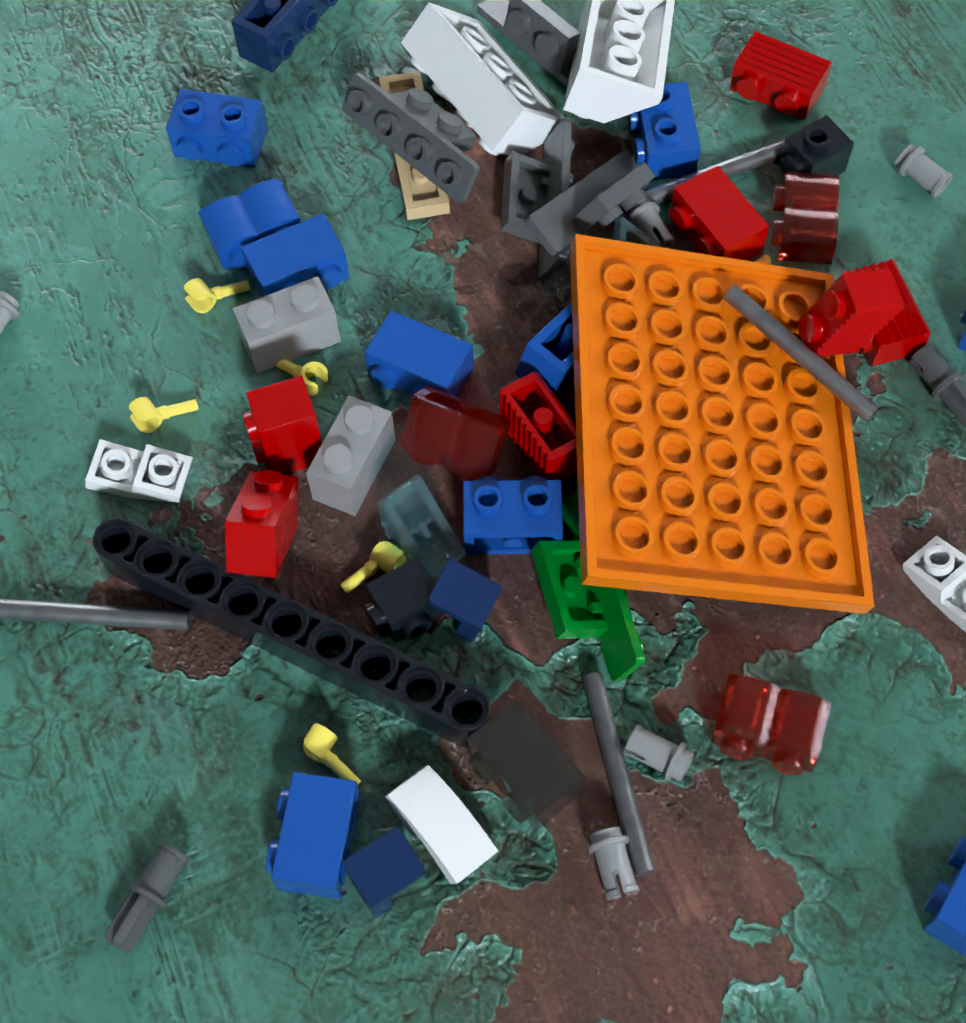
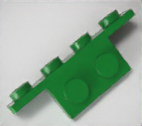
[531,489,645,682]

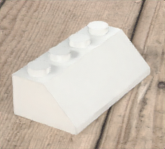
[563,0,675,123]
[401,2,566,156]

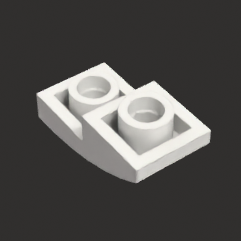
[85,439,193,502]
[903,535,966,632]
[385,765,498,884]

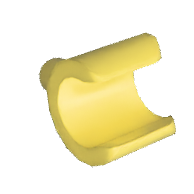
[184,278,250,313]
[276,359,328,396]
[129,397,198,433]
[340,541,407,594]
[303,723,362,785]

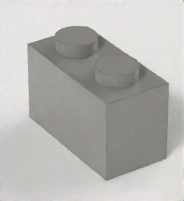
[232,276,341,374]
[306,396,396,516]

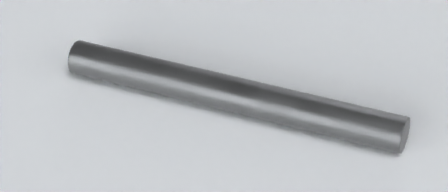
[644,139,785,204]
[723,284,878,421]
[0,599,192,631]
[582,672,655,877]

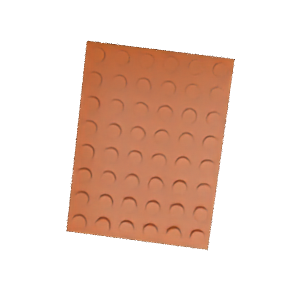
[570,234,875,614]

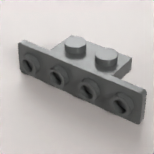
[477,0,581,86]
[342,73,480,203]
[500,118,575,281]
[525,150,656,256]

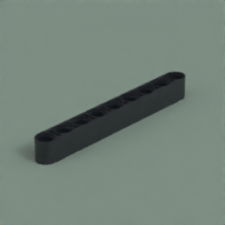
[93,518,491,747]

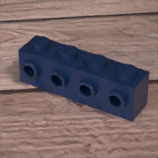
[231,0,338,73]

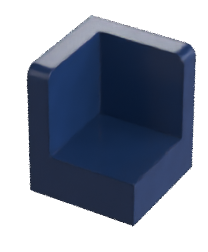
[428,558,503,642]
[342,826,425,919]

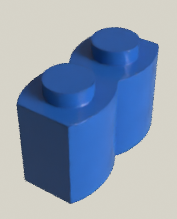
[198,179,301,269]

